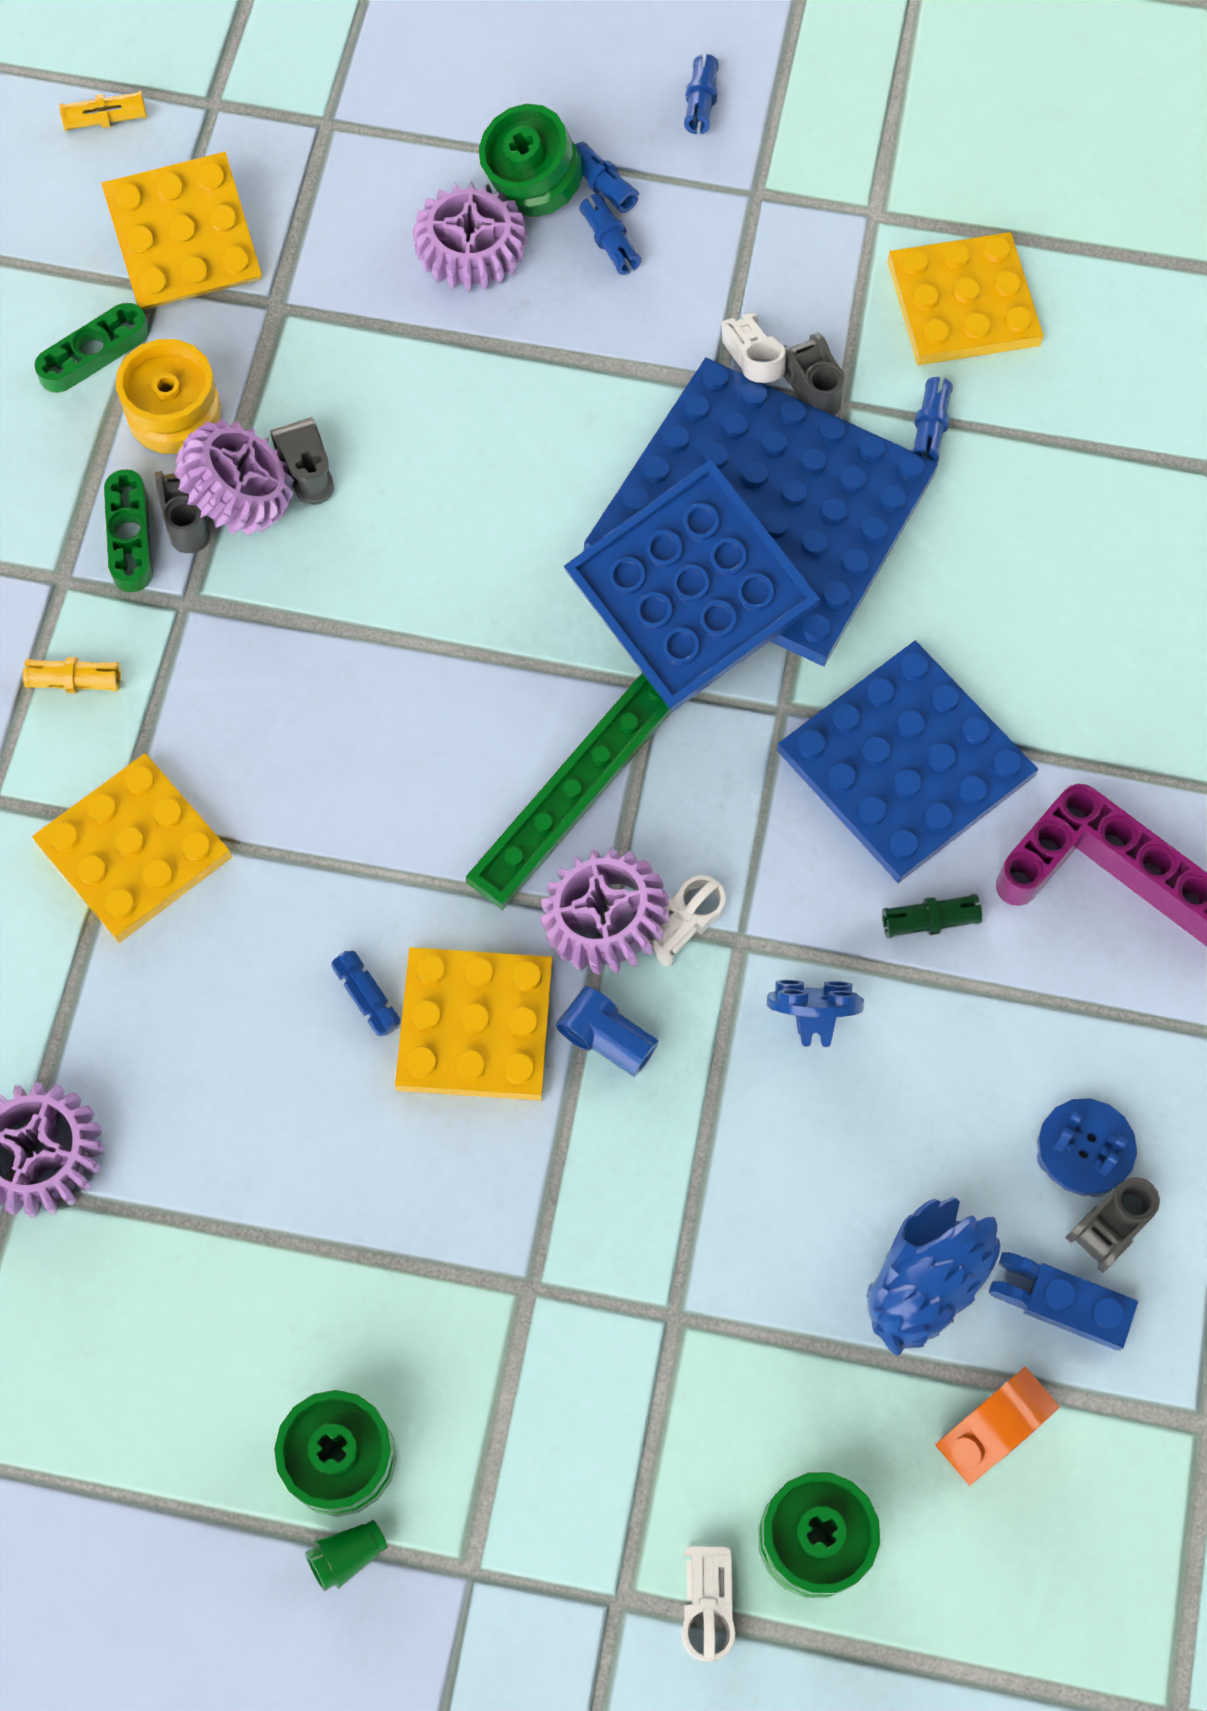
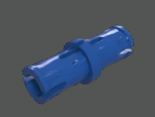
[684,54,719,134]
[575,141,639,213]
[579,194,641,275]
[912,377,953,462]

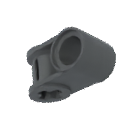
[783,332,845,415]
[270,417,334,505]
[155,471,210,553]
[1065,1177,1160,1273]

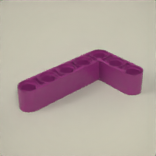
[995,784,1207,946]

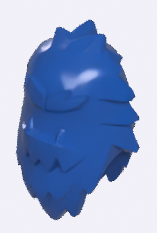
[866,1197,1001,1355]

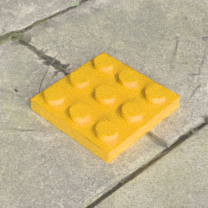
[101,151,262,310]
[887,232,1044,366]
[32,753,232,943]
[395,947,552,1101]

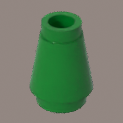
[305,1520,388,1591]

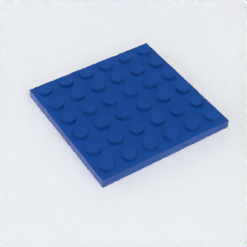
[583,357,939,667]

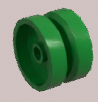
[479,103,583,217]
[274,1390,397,1517]
[758,1472,880,1598]

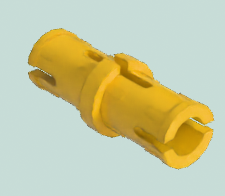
[59,91,147,131]
[23,657,121,693]

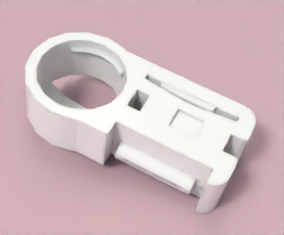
[722,313,786,383]
[649,875,726,967]
[681,1546,736,1662]

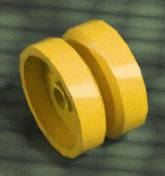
[116,339,222,454]

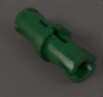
[882,894,982,939]

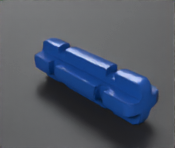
[331,950,401,1036]

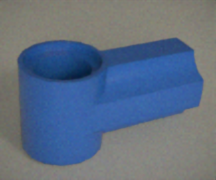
[555,986,659,1078]

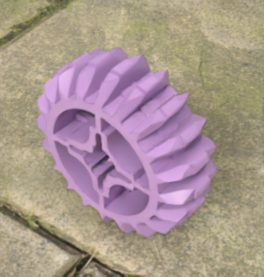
[413,181,527,292]
[174,419,294,536]
[541,847,669,975]
[0,1082,104,1217]

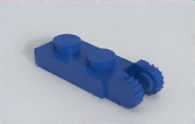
[989,1252,1138,1351]

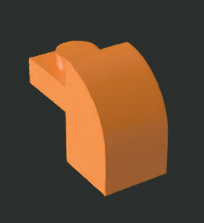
[935,1366,1060,1486]

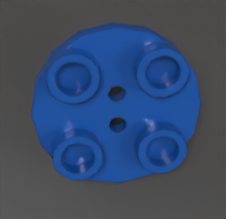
[766,980,864,1047]
[1037,1098,1137,1197]

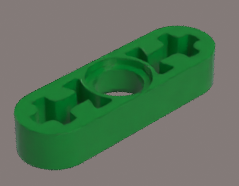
[34,303,149,393]
[104,469,153,592]

